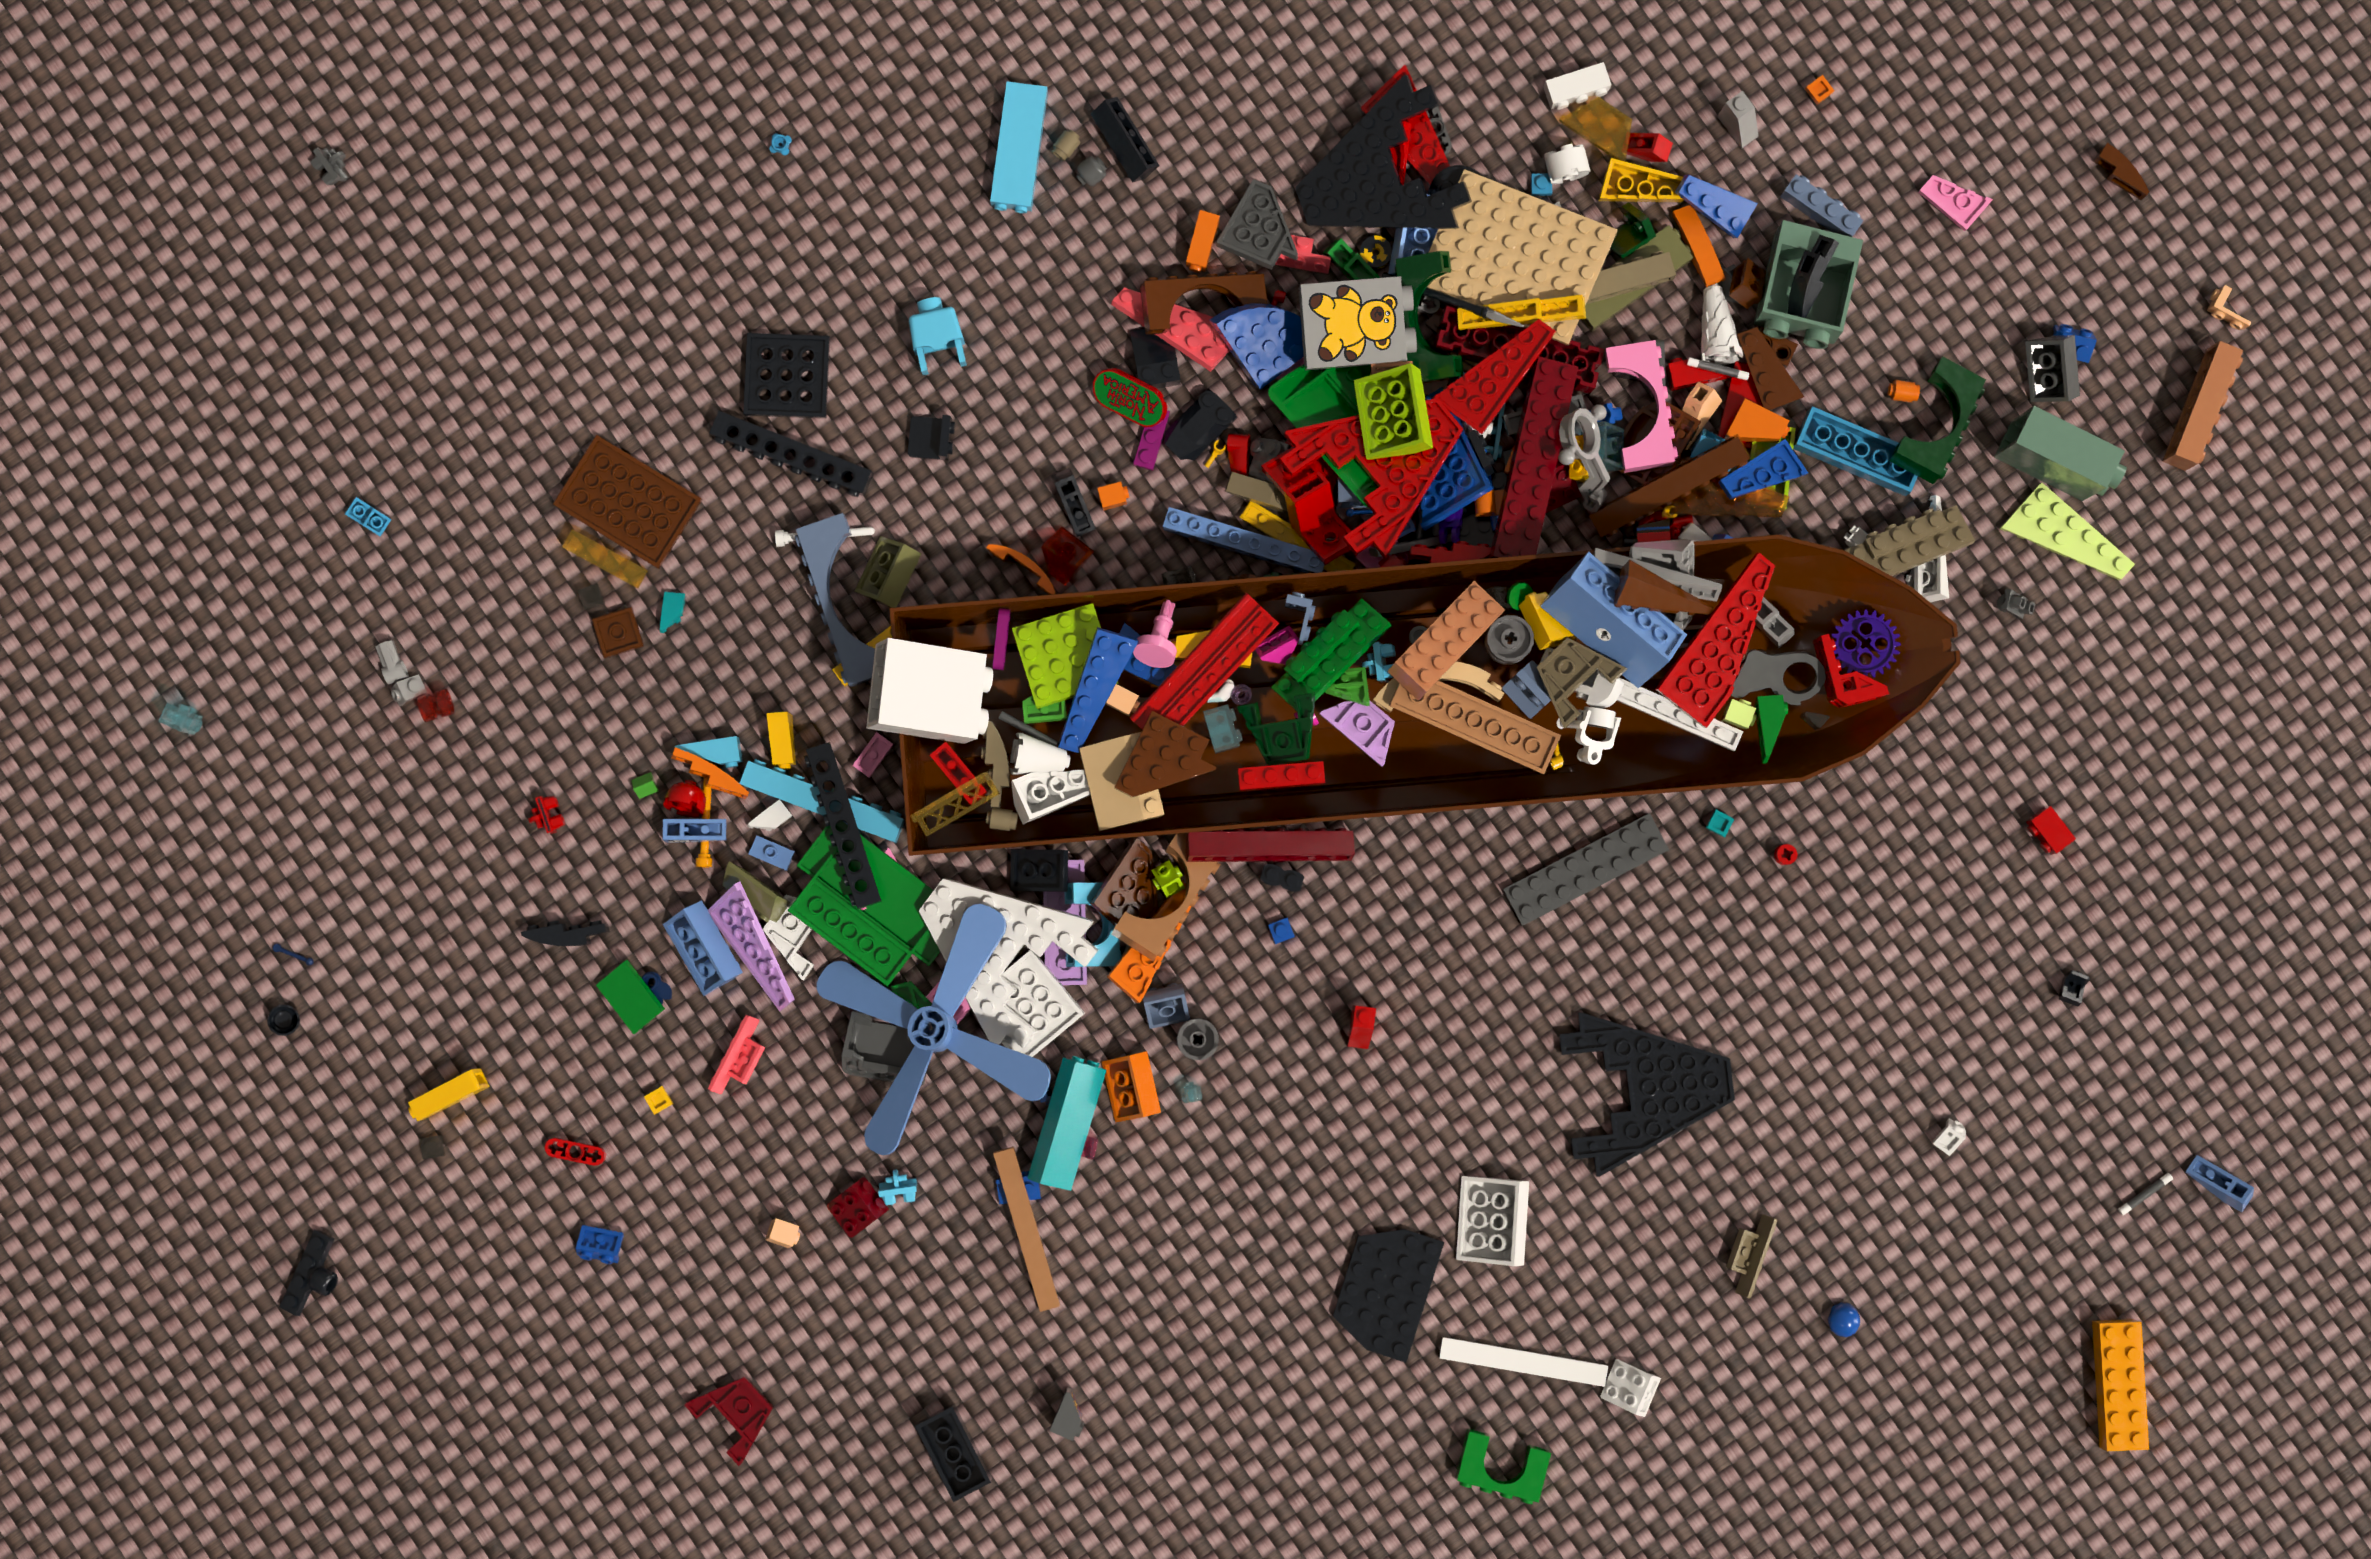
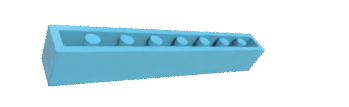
[739,759,905,843]

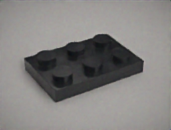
[1010,849,1068,892]

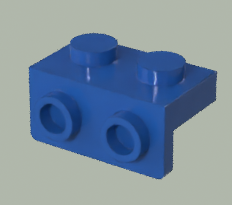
[2053,324,2097,363]

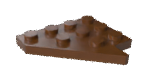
[1114,711,1216,798]
[1090,838,1159,926]

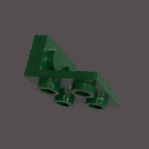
[1610,202,1656,258]

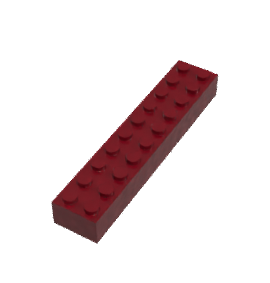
[1489,356,1578,558]

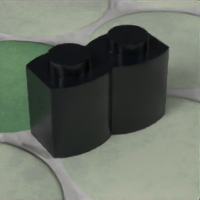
[1260,864,1304,892]

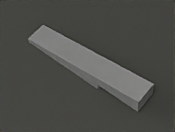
[1593,548,1722,602]

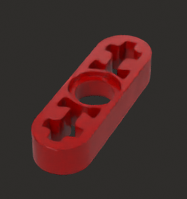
[545,1138,606,1166]

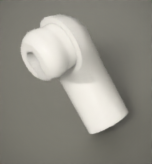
[1207,679,1235,703]

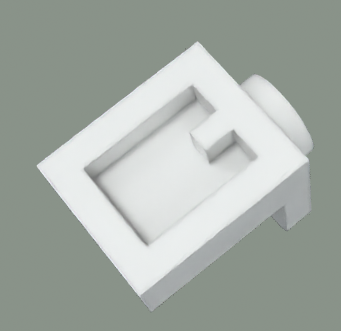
[1933,1118,1966,1156]

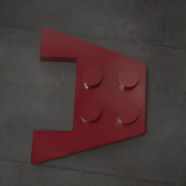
[685,1376,773,1466]

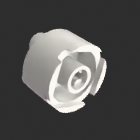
[1544,144,1590,184]

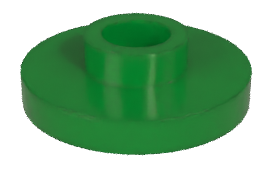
[1507,582,1533,611]

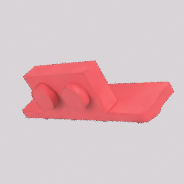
[1275,235,1331,274]
[708,1015,765,1094]

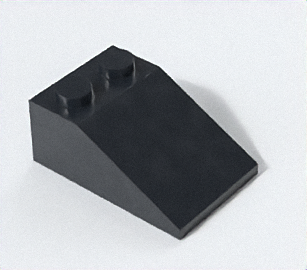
[1130,328,1181,389]

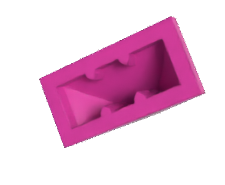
[1255,625,1299,664]

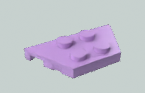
[1319,700,1395,767]

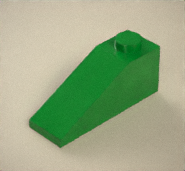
[1754,695,1788,764]

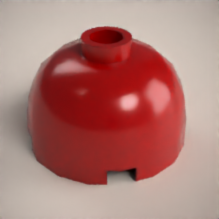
[663,780,706,818]

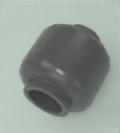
[1077,156,1107,187]

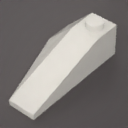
[1011,770,1090,824]

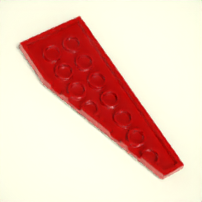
[1656,553,1775,728]

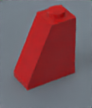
[1347,1005,1376,1049]

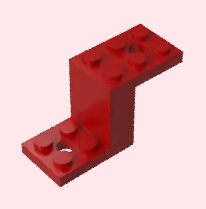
[1261,447,1351,565]

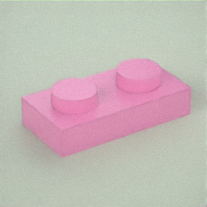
[852,732,894,778]

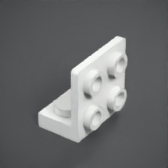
[1600,1359,1661,1417]

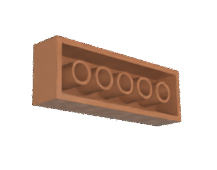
[2162,341,2243,471]
[1387,581,1505,701]

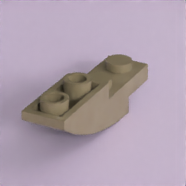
[981,721,1010,808]

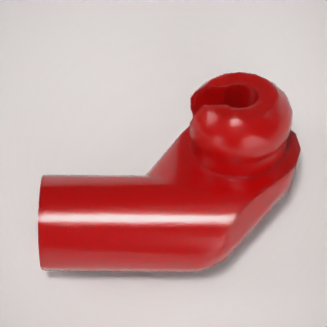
[1670,515,1693,539]

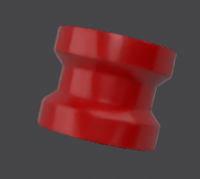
[1774,844,1798,865]

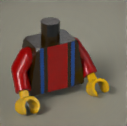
[1623,506,1677,547]

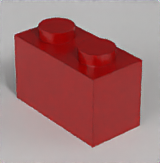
[2026,806,2076,855]

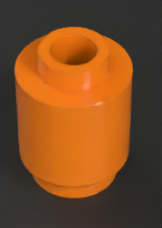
[1888,380,1920,403]

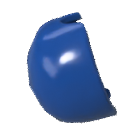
[1828,1302,1860,1337]

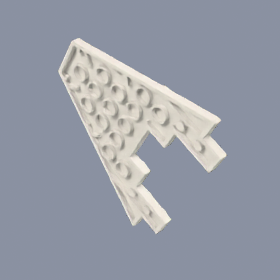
[919,878,1098,1048]

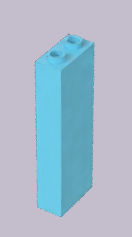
[990,81,1048,213]

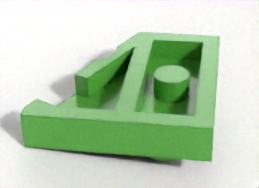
[1325,667,1370,706]

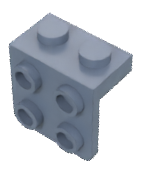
[1285,592,1316,645]

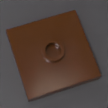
[592,607,644,659]

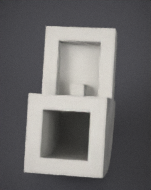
[1574,672,1624,709]

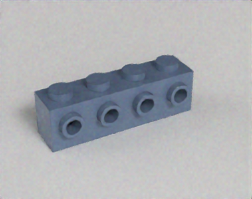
[1780,174,1864,237]

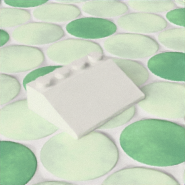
[1456,1176,1529,1266]

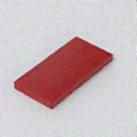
[1718,362,1763,450]

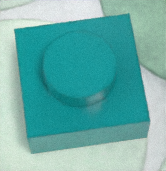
[1706,810,1734,838]

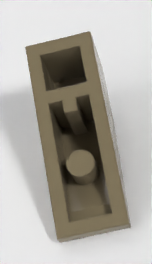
[1225,472,1288,513]

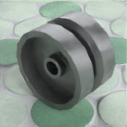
[1485,615,1534,665]

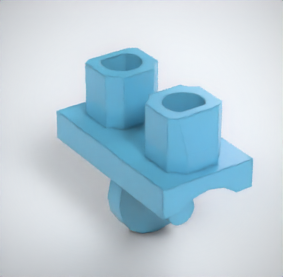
[1362,642,1396,683]
[878,1170,917,1205]

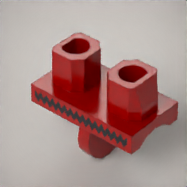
[528,796,566,834]

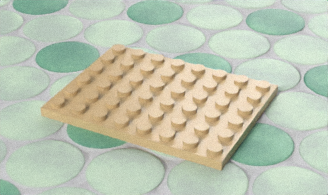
[1428,169,1617,345]

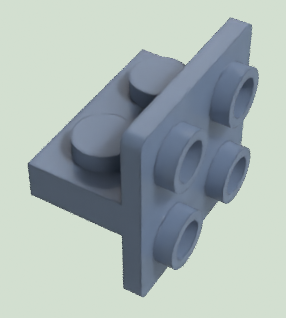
[1502,660,1551,719]

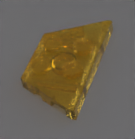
[1559,97,1632,162]

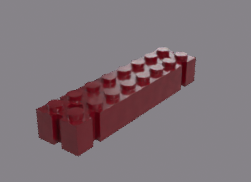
[1433,306,1605,394]

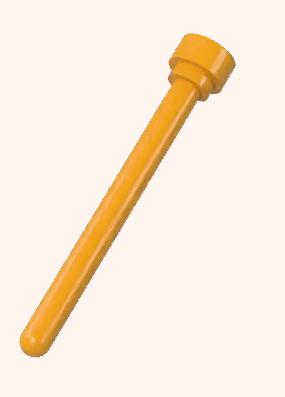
[695,778,712,868]

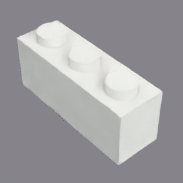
[1543,62,1611,110]

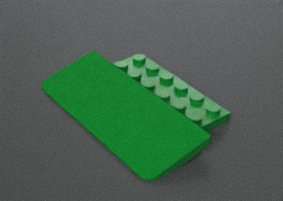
[1268,364,1379,508]
[788,821,941,987]

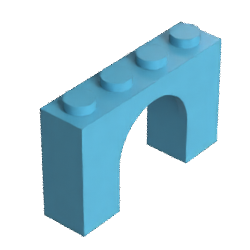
[1064,883,1122,967]

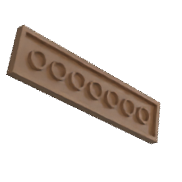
[1389,681,1561,774]

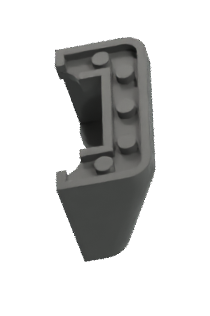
[842,1011,933,1086]

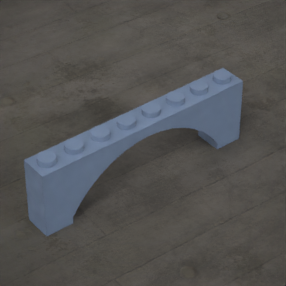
[795,513,875,687]

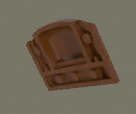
[1615,399,1701,484]

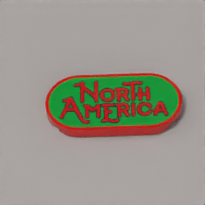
[1093,368,1167,427]

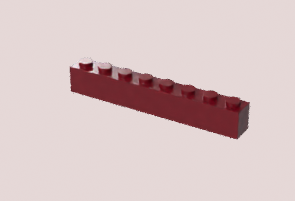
[1186,828,1355,862]

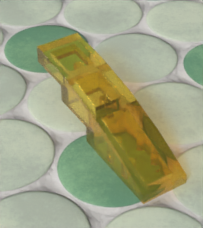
[562,529,648,588]

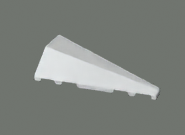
[1905,495,1949,602]

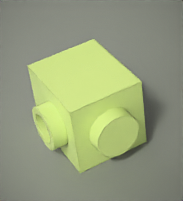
[1721,699,1757,730]

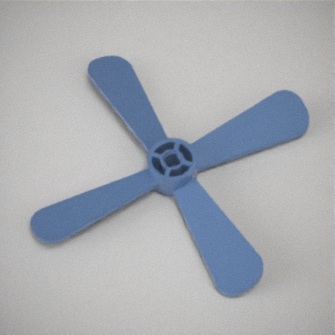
[817,904,1051,1155]

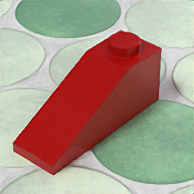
[1665,358,1731,391]

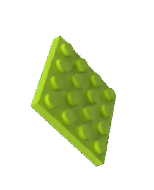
[1012,603,1118,709]

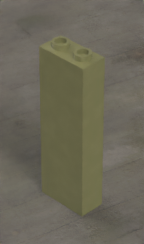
[1582,225,1693,332]

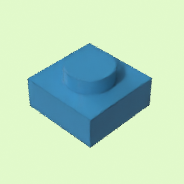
[1531,173,1552,196]

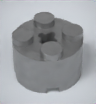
[1177,1018,1219,1060]

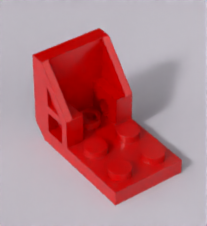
[1813,634,1889,708]

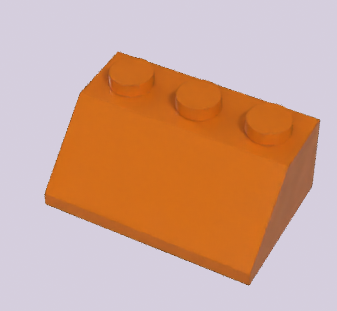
[1101,1051,1161,1123]

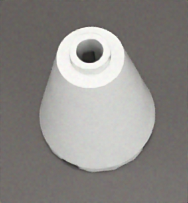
[1010,733,1070,775]

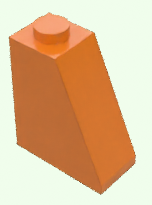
[1186,210,1220,273]
[1724,398,1790,443]

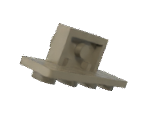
[1726,1214,1777,1299]

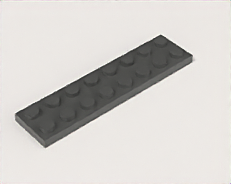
[1502,813,1669,926]

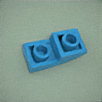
[345,497,392,537]

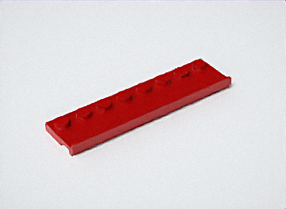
[1130,593,1279,730]

